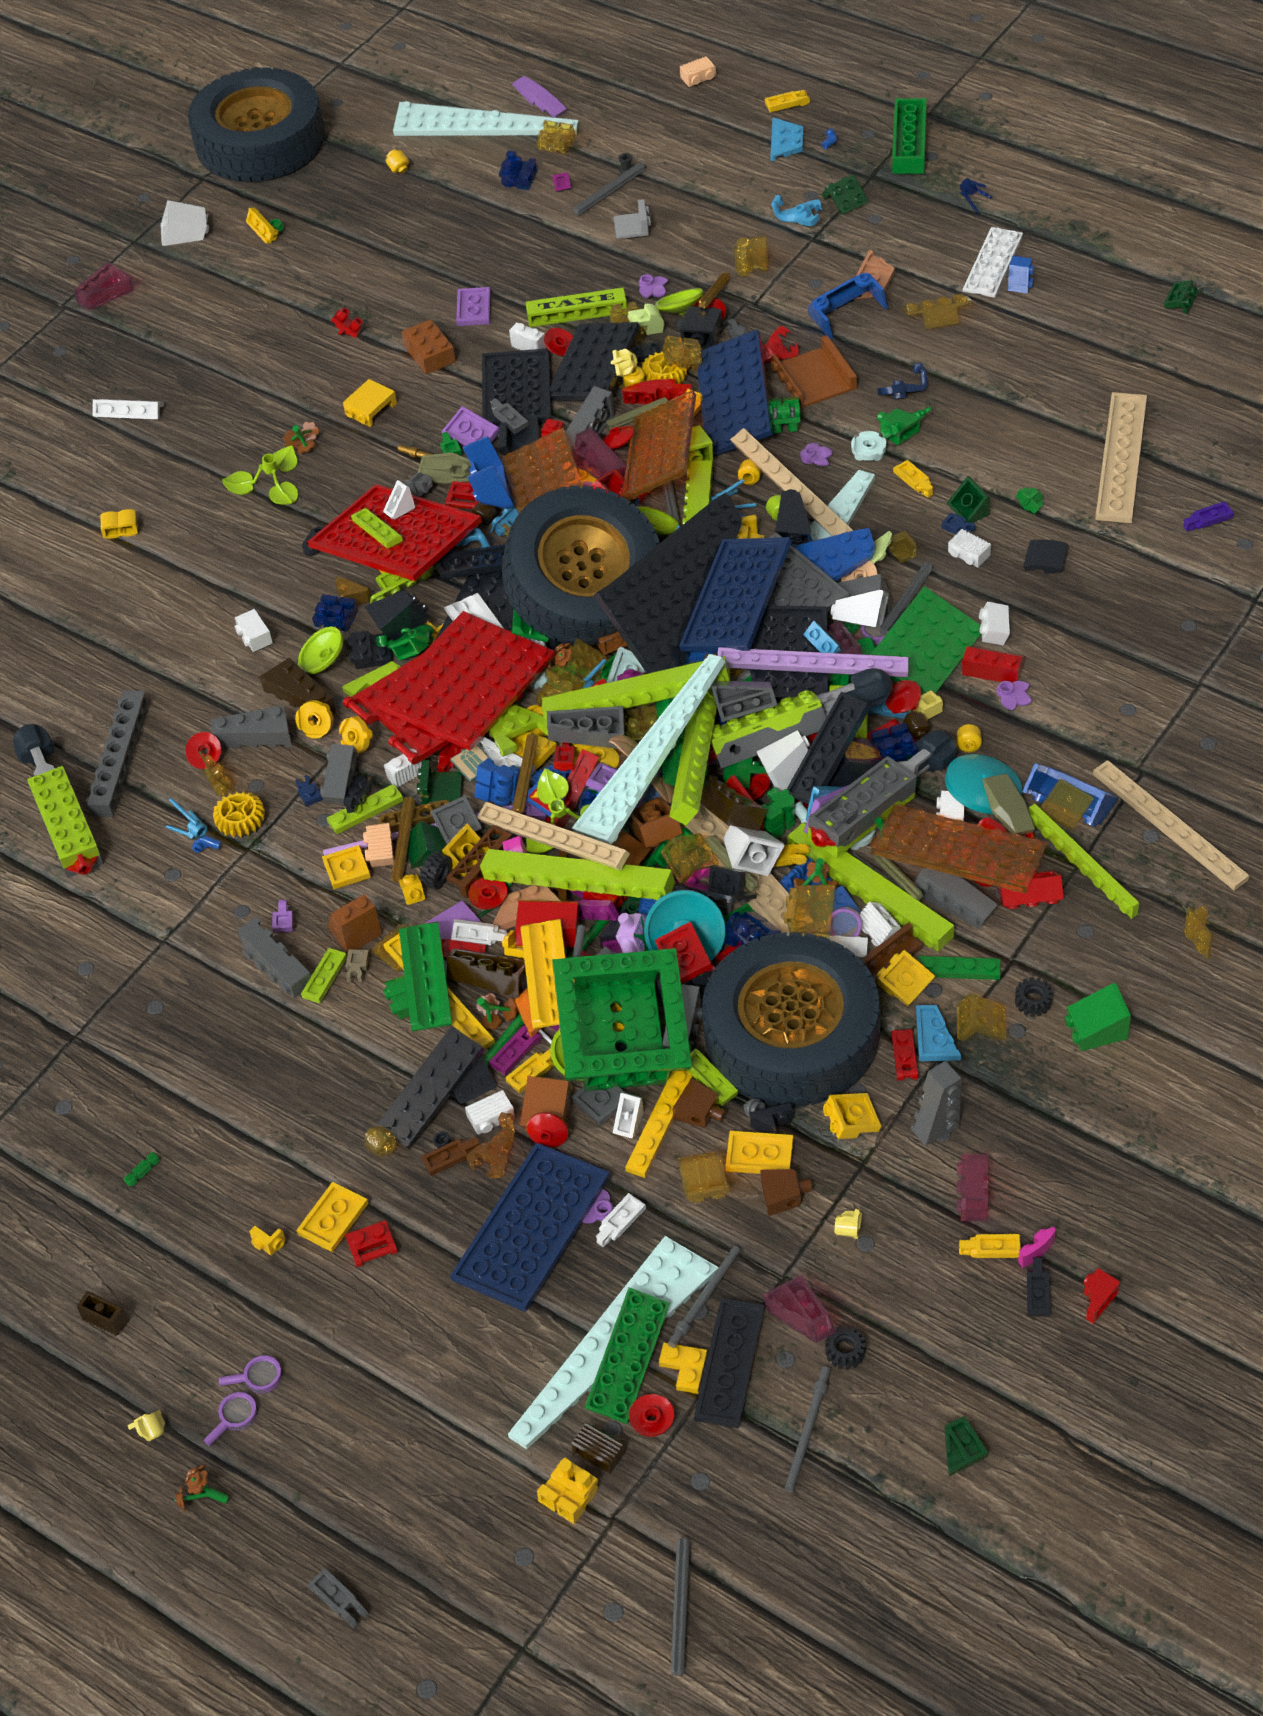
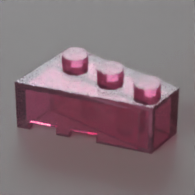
[74,262,134,310]
[572,428,626,479]
[957,1154,988,1222]

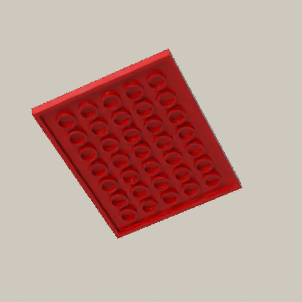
[308,484,482,581]
[377,611,555,751]

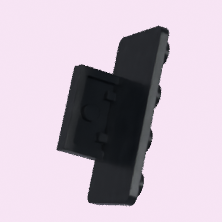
[497,415,540,473]
[674,865,757,903]

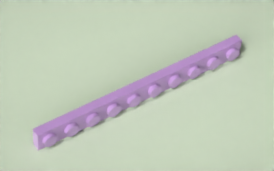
[718,647,908,677]

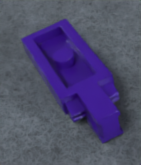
[1183,501,1234,531]

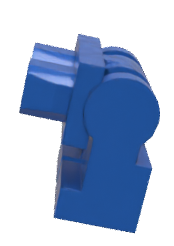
[474,758,520,807]

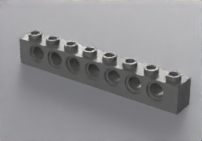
[86,690,149,817]

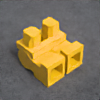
[537,1458,598,1525]

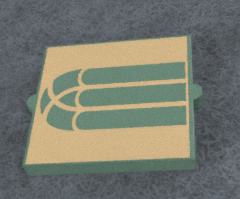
[450,744,489,782]

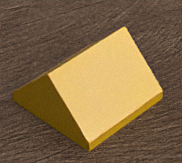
[442,824,489,877]

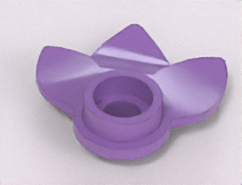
[639,274,668,298]
[800,443,833,466]
[996,681,1032,710]
[582,1189,614,1224]

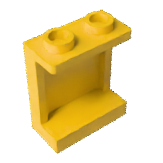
[343,379,397,427]

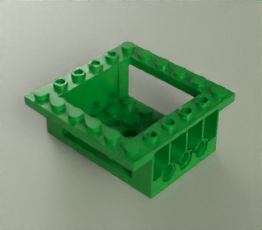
[552,948,692,1091]

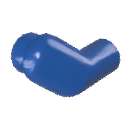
[821,128,837,149]
[192,835,222,853]

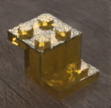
[676,1151,730,1203]

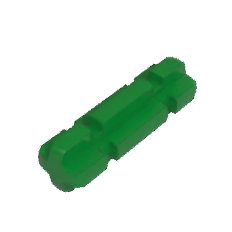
[124,1152,160,1187]

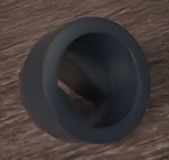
[433,1131,451,1148]

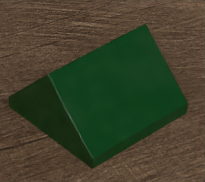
[946,476,990,523]
[407,821,446,869]

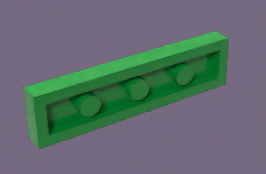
[918,956,1000,980]

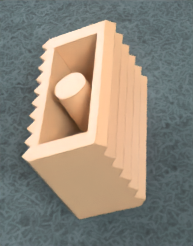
[680,56,716,87]
[363,823,394,868]

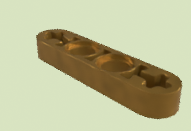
[379,800,449,832]

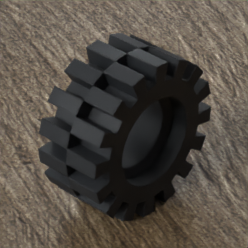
[420,851,453,890]
[1015,977,1053,1017]
[825,1325,866,1370]

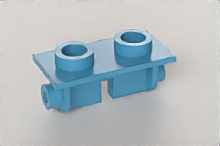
[490,502,521,536]
[804,621,841,654]

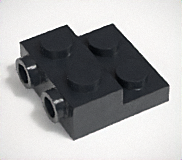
[348,630,392,669]

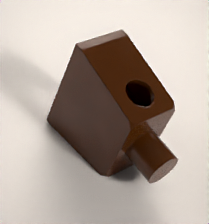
[672,1078,726,1128]
[760,1169,812,1216]

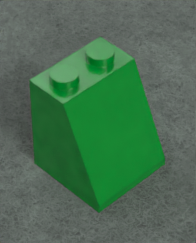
[1064,983,1131,1051]

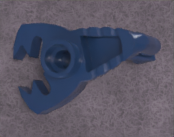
[877,363,928,399]

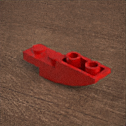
[622,379,692,404]

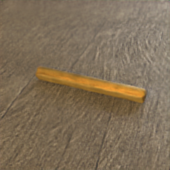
[698,272,730,309]
[512,733,538,814]
[391,797,415,883]

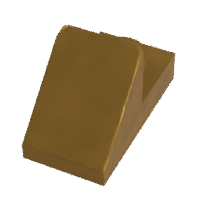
[335,576,370,608]

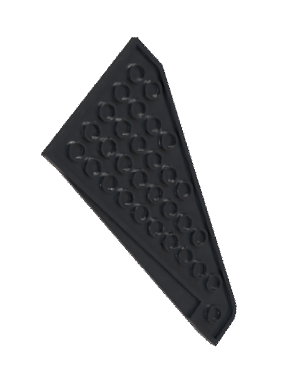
[593,492,742,674]

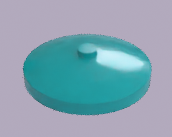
[945,754,1022,814]
[644,890,725,962]

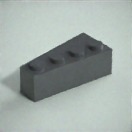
[547,706,625,749]
[915,857,998,929]

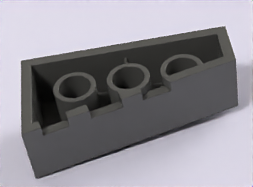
[559,386,614,460]
[210,705,292,748]
[238,916,311,998]
[910,1061,961,1146]

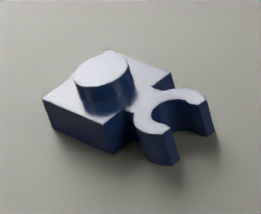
[941,513,975,534]
[295,775,323,807]

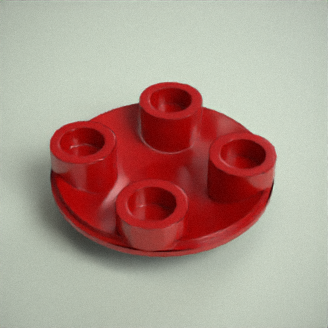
[885,680,921,714]

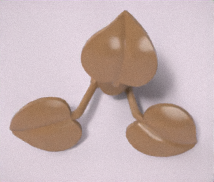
[608,735,675,805]

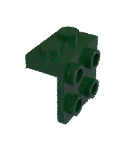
[822,174,868,215]
[416,760,462,805]

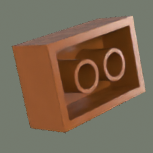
[401,319,456,375]
[628,796,683,848]

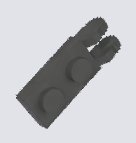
[308,1568,368,1628]

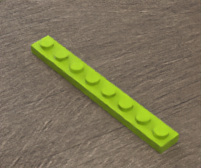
[1029,804,1139,919]

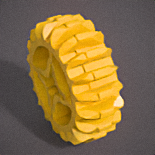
[642,351,687,384]
[213,791,265,838]

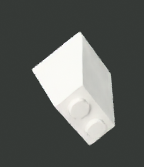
[161,200,209,246]
[831,590,889,629]
[757,730,810,792]
[723,826,784,876]

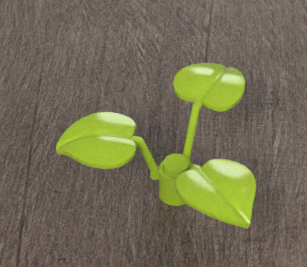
[222,445,298,505]
[526,769,589,853]

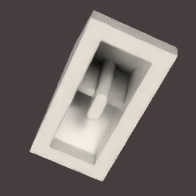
[383,480,415,519]
[613,1092,644,1138]

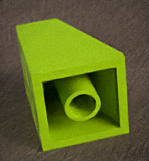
[667,425,713,475]

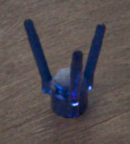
[960,178,992,213]

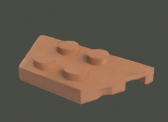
[852,250,895,300]
[493,885,560,930]

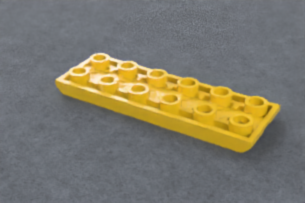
[521,919,566,1029]

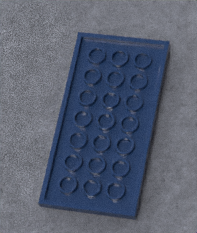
[696,329,773,456]
[679,537,791,651]
[450,1143,610,1312]

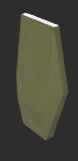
[418,453,471,485]
[982,774,1035,836]

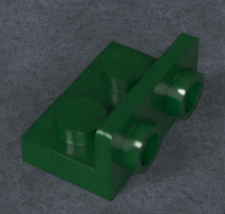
[1164,280,1198,314]

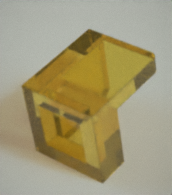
[890,531,916,563]

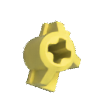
[611,349,637,377]
[834,1209,862,1239]
[128,1409,165,1441]

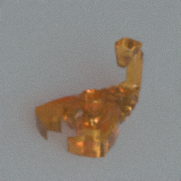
[466,1112,515,1178]

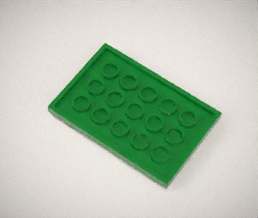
[870,586,981,695]

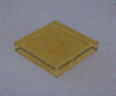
[1040,778,1094,831]

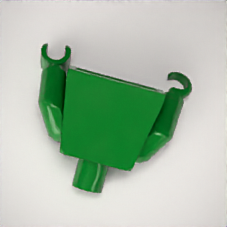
[877,407,932,445]
[376,624,434,660]

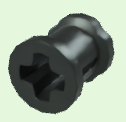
[618,153,633,174]

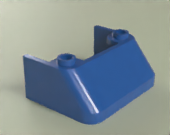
[808,273,888,340]
[463,436,515,509]
[1022,763,1118,827]

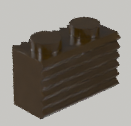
[77,1291,129,1336]
[571,1422,626,1474]

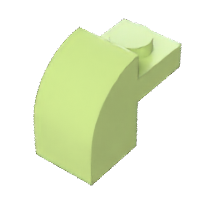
[628,304,664,335]

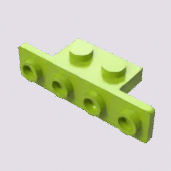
[370,565,434,603]

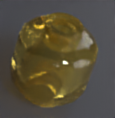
[364,1126,396,1157]

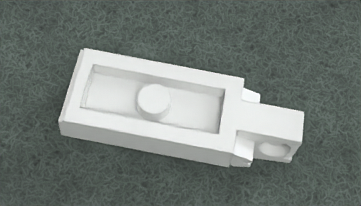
[451,919,508,945]
[596,1194,646,1247]

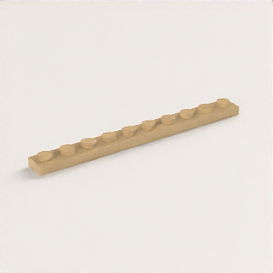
[730,428,853,536]
[1093,760,1249,891]
[477,802,630,871]

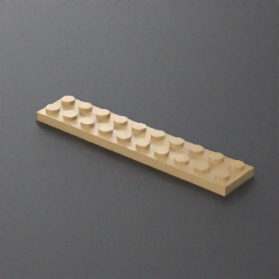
[1095,392,1147,523]
[679,803,815,933]

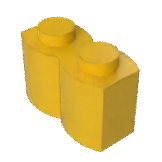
[101,509,138,539]

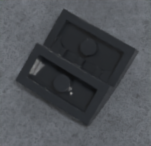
[1023,539,1069,574]

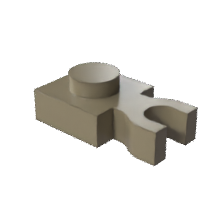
[346,949,370,982]

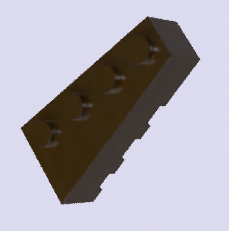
[260,657,336,720]
[700,773,767,831]
[446,949,527,998]

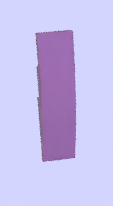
[512,76,567,118]

